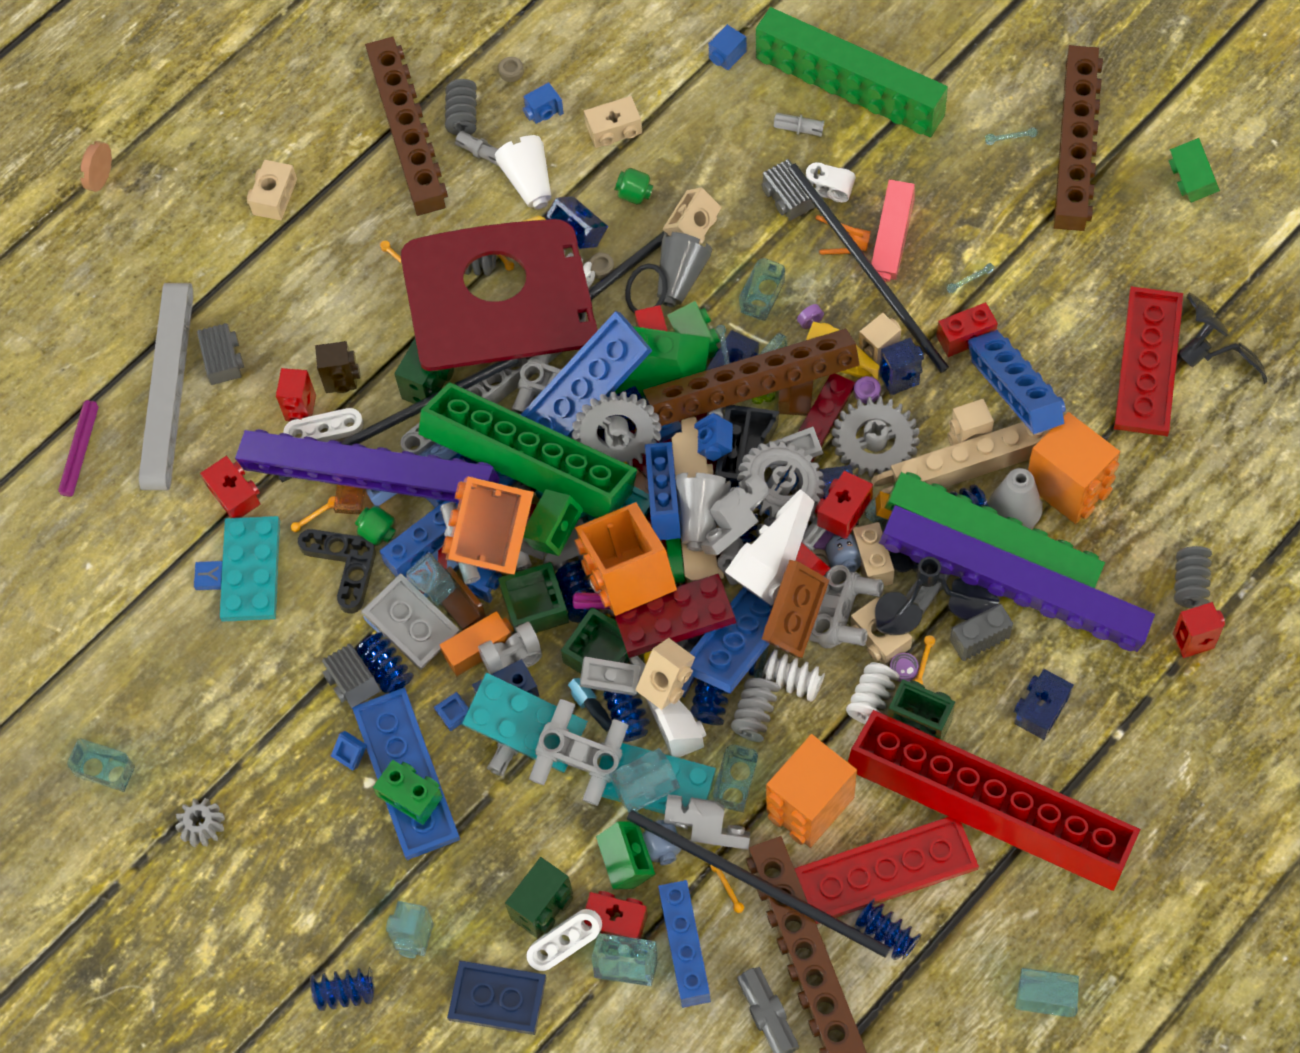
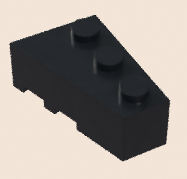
[715,405,780,489]

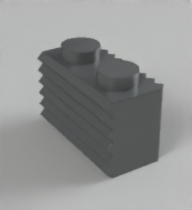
[761,159,815,221]
[197,323,244,385]
[950,604,1013,661]
[322,644,380,708]

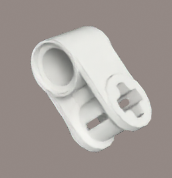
[806,162,856,203]

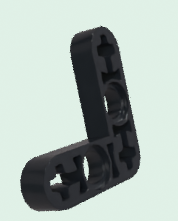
[298,529,376,614]

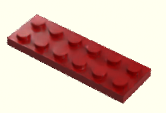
[1114,286,1184,437]
[794,817,979,924]

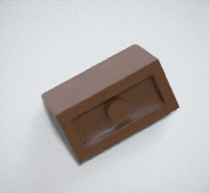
[778,380,813,416]
[431,566,486,631]

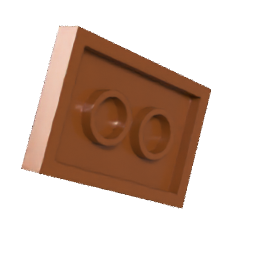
[762,560,830,658]

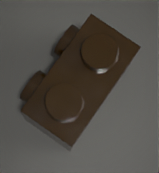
[315,341,361,393]

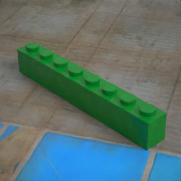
[884,472,1105,588]

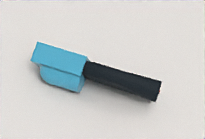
[568,678,612,732]

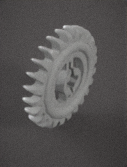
[572,392,661,467]
[832,396,920,477]
[737,441,826,520]

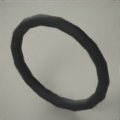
[625,263,668,314]

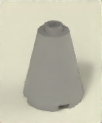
[988,468,1043,529]
[676,473,731,551]

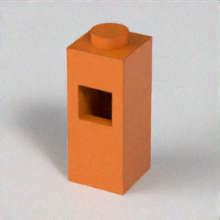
[439,611,514,677]

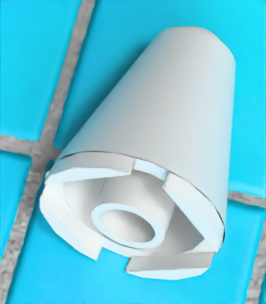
[495,135,551,210]

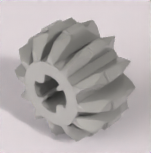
[175,798,225,847]

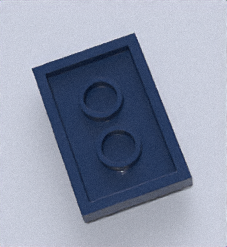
[447,960,547,1035]

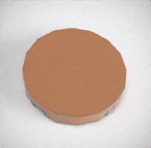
[80,141,112,192]

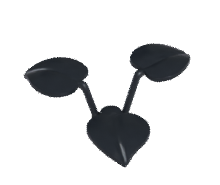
[1179,292,1267,384]
[875,551,999,635]

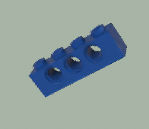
[645,442,681,540]
[658,880,711,1008]

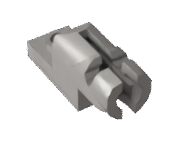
[700,474,769,555]
[664,794,750,849]

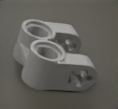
[478,622,542,674]

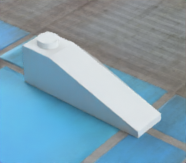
[725,490,815,606]
[629,656,706,758]

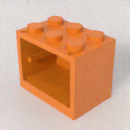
[1028,412,1120,524]
[442,477,534,575]
[574,502,677,616]
[766,734,857,848]

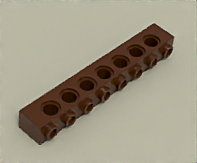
[365,36,448,216]
[1053,45,1103,231]
[643,328,860,426]
[745,836,867,1053]

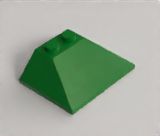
[615,325,711,401]

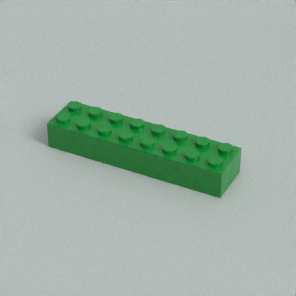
[756,7,948,138]
[418,382,637,518]

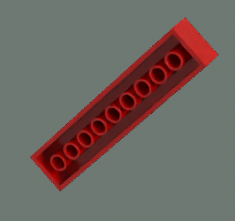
[848,710,1141,891]

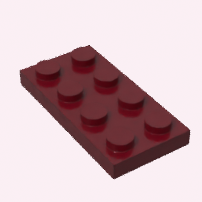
[614,573,736,658]

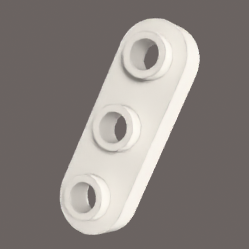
[283,408,363,442]
[527,909,602,971]

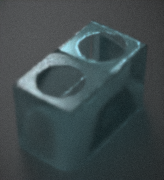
[739,258,785,321]
[406,553,457,606]
[67,738,135,792]
[713,745,758,813]
[1014,968,1079,1017]

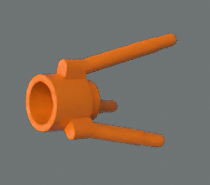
[816,215,871,255]

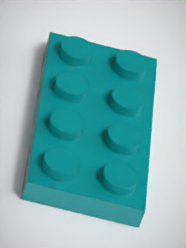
[220,516,280,622]
[461,673,588,773]
[599,743,716,814]

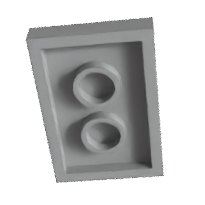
[362,573,460,670]

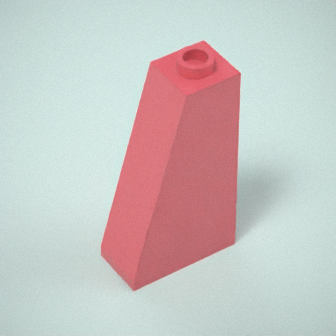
[871,180,915,282]

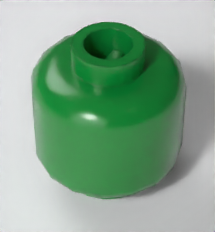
[614,168,654,205]
[355,506,396,546]

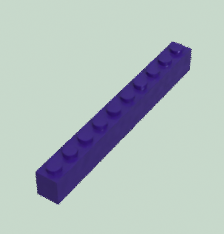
[235,429,500,503]
[879,505,1155,652]

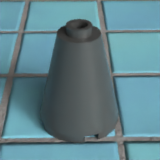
[657,232,713,308]

